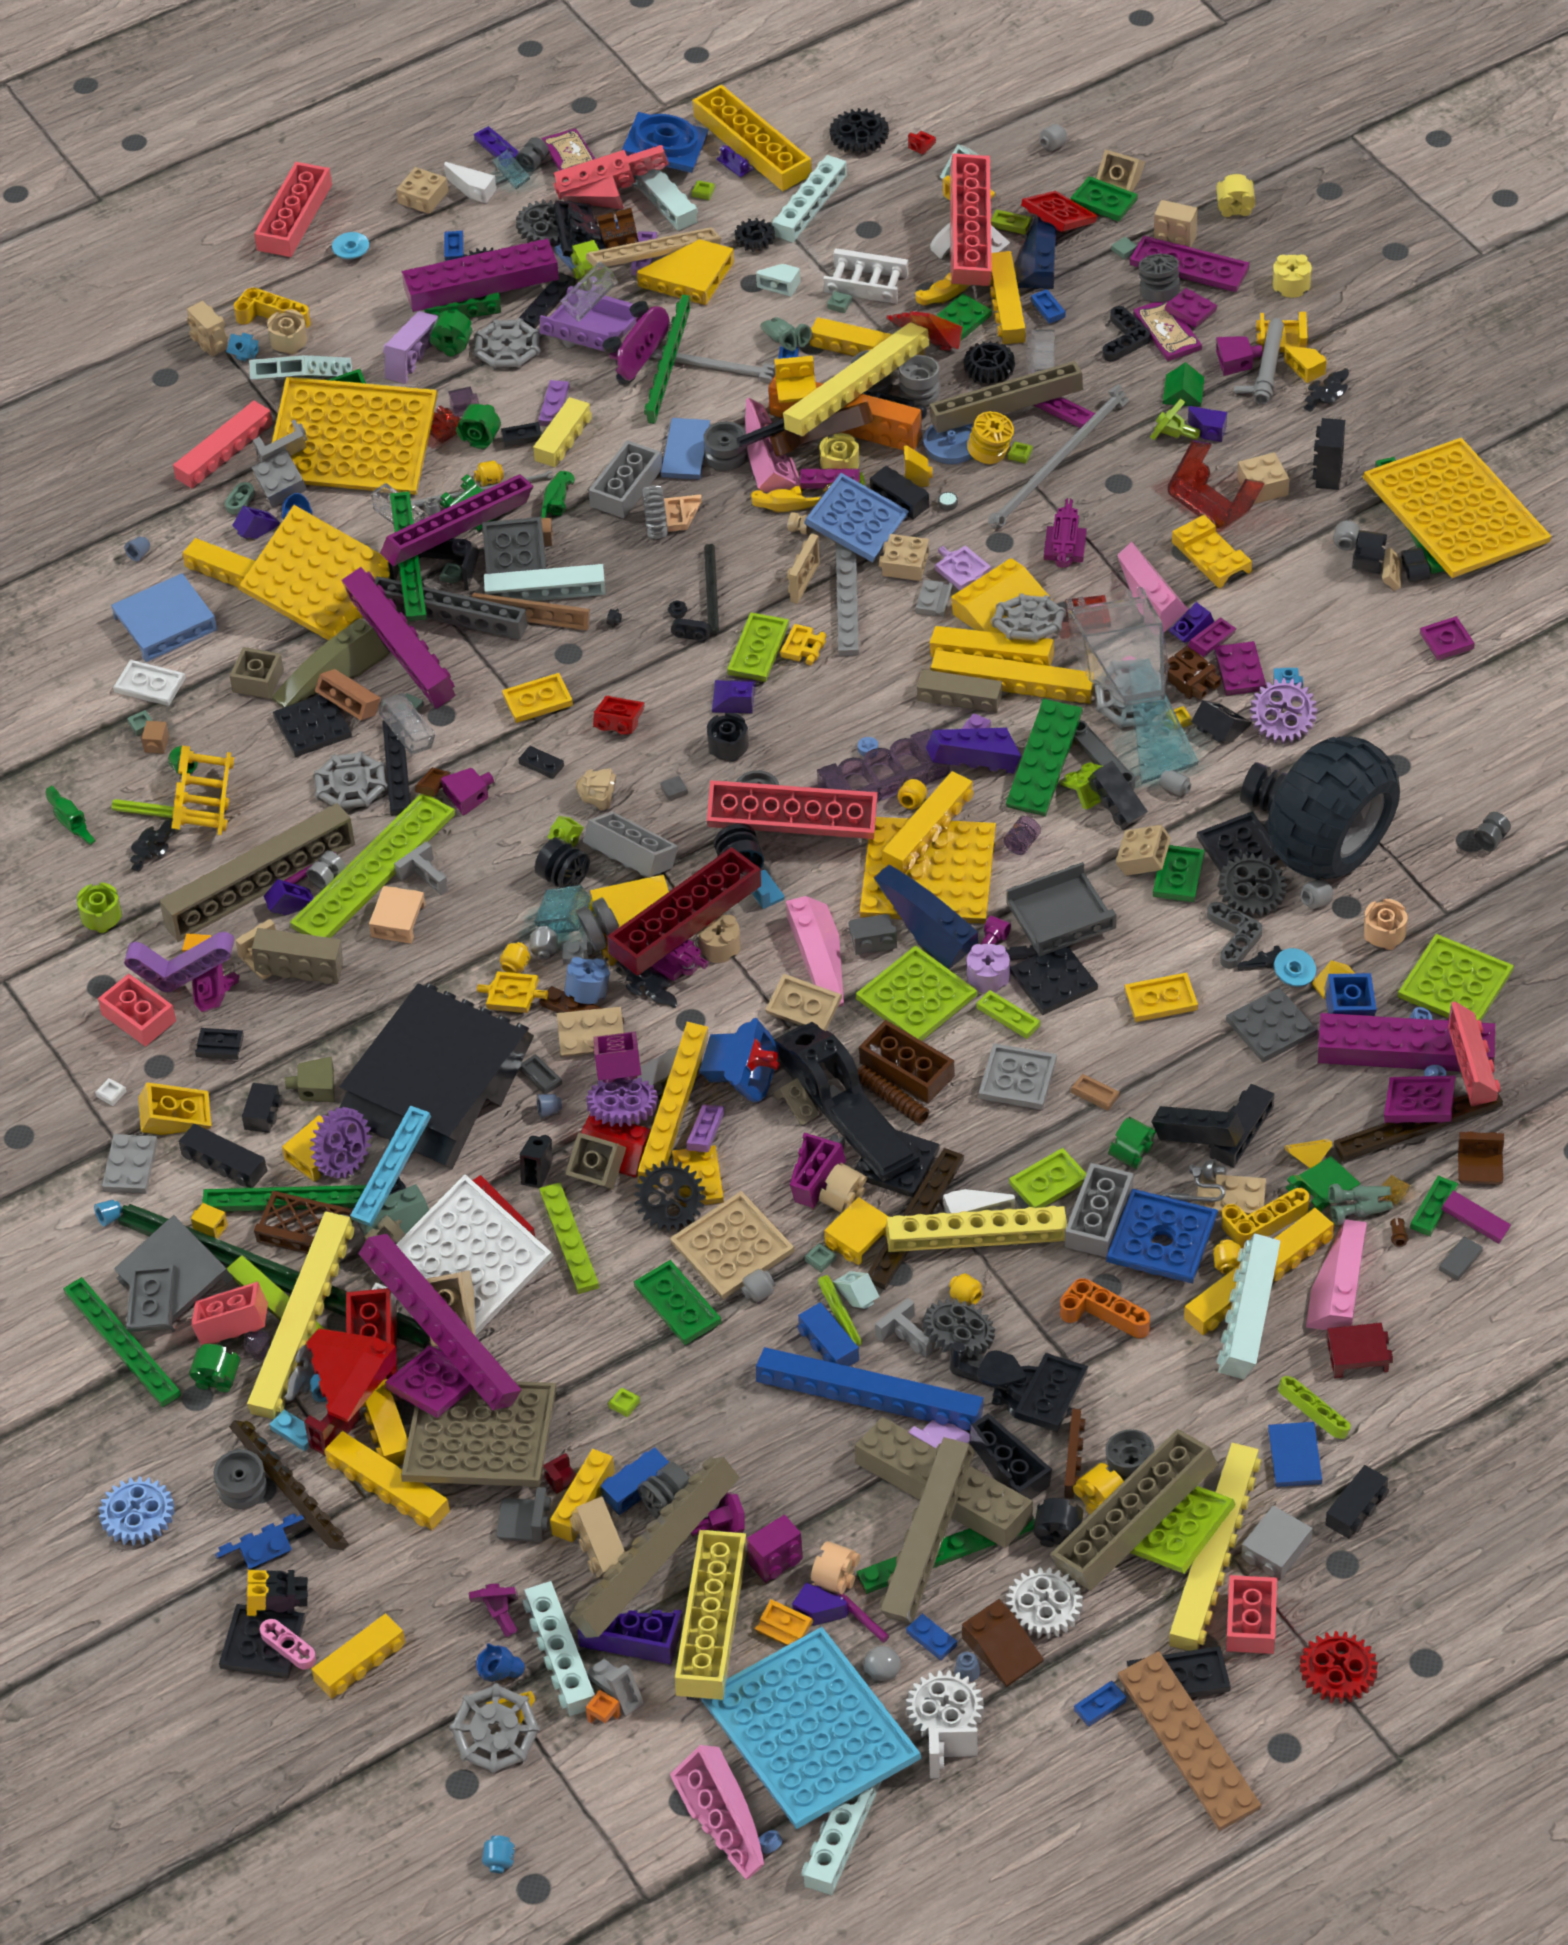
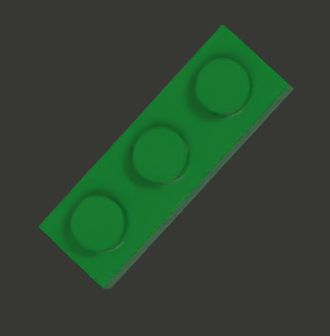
[1410,1175,1458,1237]

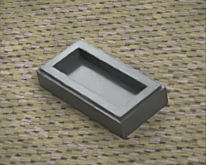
[519,1054,562,1094]
[1439,1236,1483,1281]

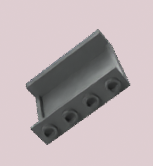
[1006,862,1116,956]
[114,1215,233,1332]

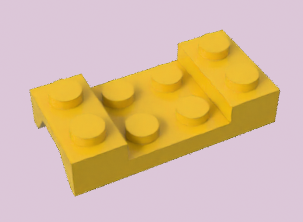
[1172,515,1252,589]

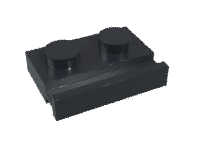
[195,1028,244,1060]

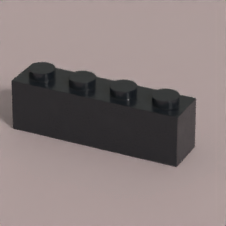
[1208,1084,1275,1168]
[1151,1106,1245,1147]
[178,1124,267,1188]

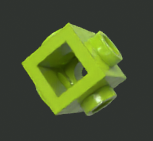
[547,816,584,847]

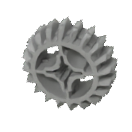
[643,485,668,539]

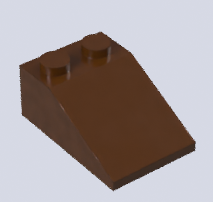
[962,1599,1044,1687]

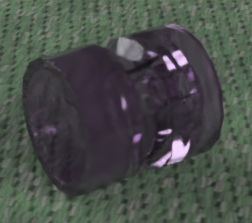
[1003,816,1041,855]

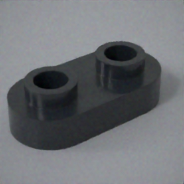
[670,618,711,641]

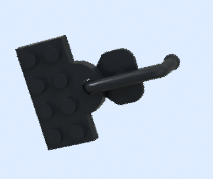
[949,1341,1088,1432]

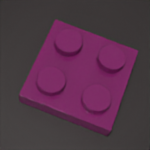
[1164,288,1217,328]
[1420,616,1475,661]

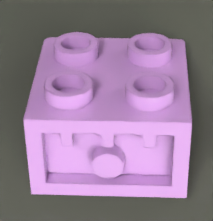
[908,1420,970,1448]

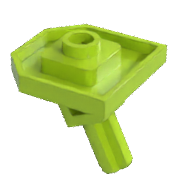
[1150,399,1200,440]

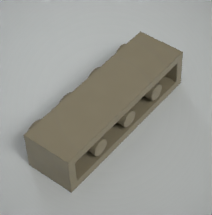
[917,669,1002,713]

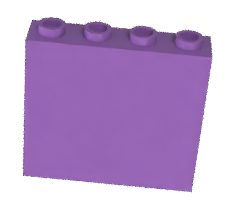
[539,286,637,352]

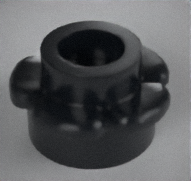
[668,600,687,619]
[606,608,622,628]

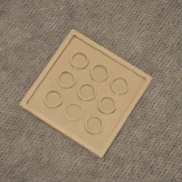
[670,1191,795,1300]

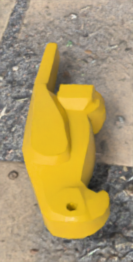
[915,272,970,306]
[751,486,822,512]

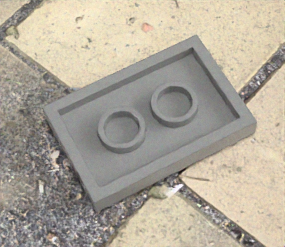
[102,1134,158,1194]

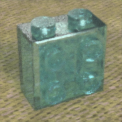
[534,885,591,934]

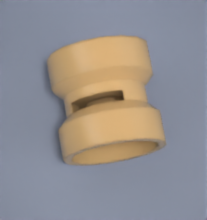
[787,512,811,535]

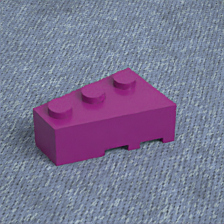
[790,1132,846,1208]

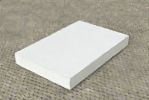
[113,660,186,706]

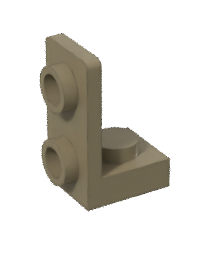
[773,1078,819,1126]

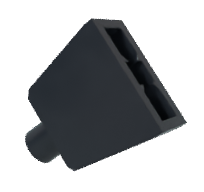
[519,1135,552,1188]

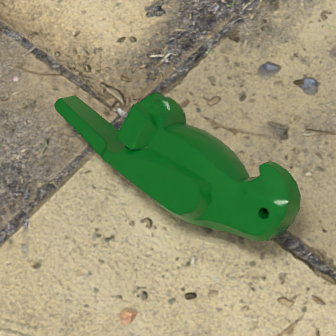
[541,471,575,518]
[45,785,96,845]

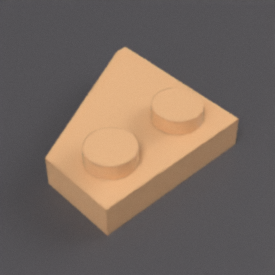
[664,494,702,532]

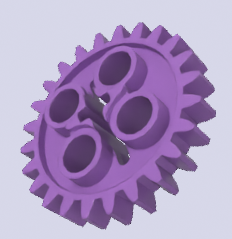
[586,1077,658,1127]
[310,1107,372,1179]

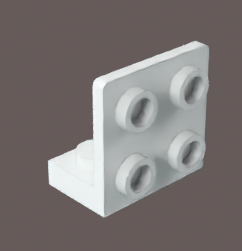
[929,1726,978,1779]

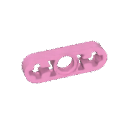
[260,1619,316,1670]

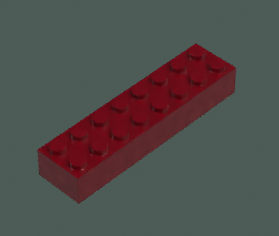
[607,847,761,976]

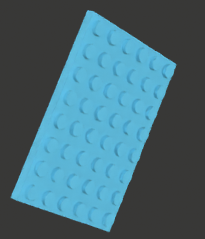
[700,1627,921,1829]

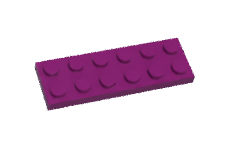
[1130,235,1250,292]

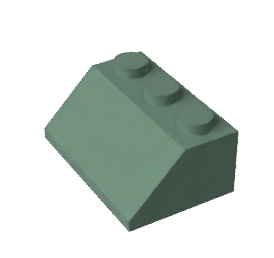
[358,1184,429,1236]

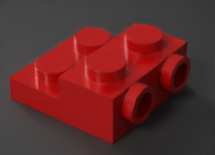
[593,696,645,734]

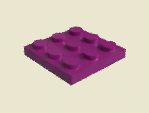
[1384,1076,1456,1123]
[385,1345,473,1418]

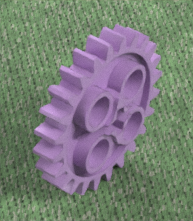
[1250,678,1317,744]

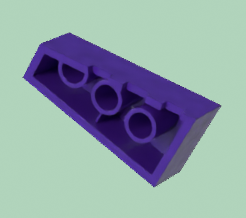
[926,727,1021,774]
[578,1610,683,1665]

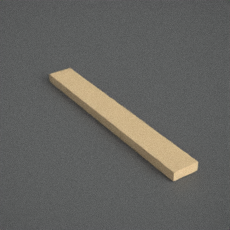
[586,227,721,269]

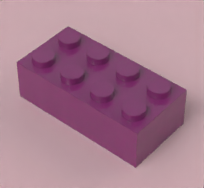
[593,1031,641,1083]

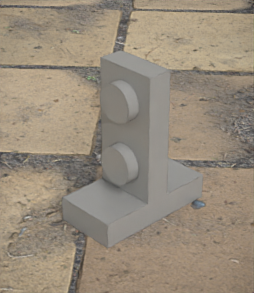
[394,841,447,895]
[875,1298,933,1358]
[586,1659,644,1716]

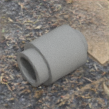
[1159,770,1192,797]

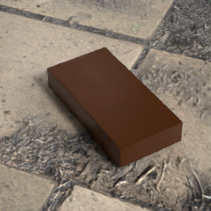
[415,767,450,797]

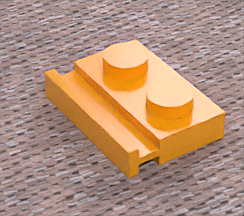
[755,1599,813,1646]

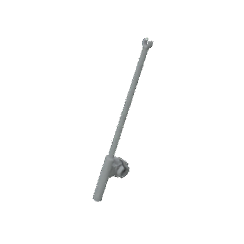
[411,470,553,516]

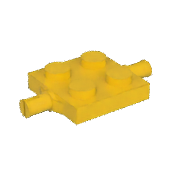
[476,971,548,1013]

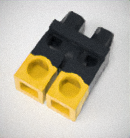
[247,1570,308,1616]

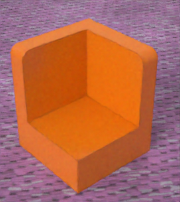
[586,1690,621,1723]

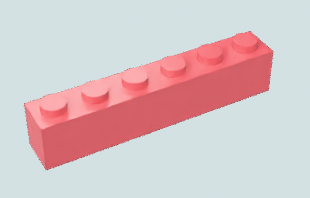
[173,401,273,488]

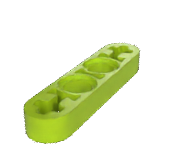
[1277,1376,1351,1439]

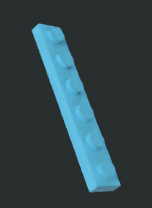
[350,1106,431,1227]

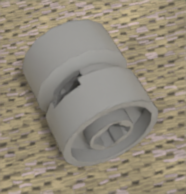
[306,850,345,890]

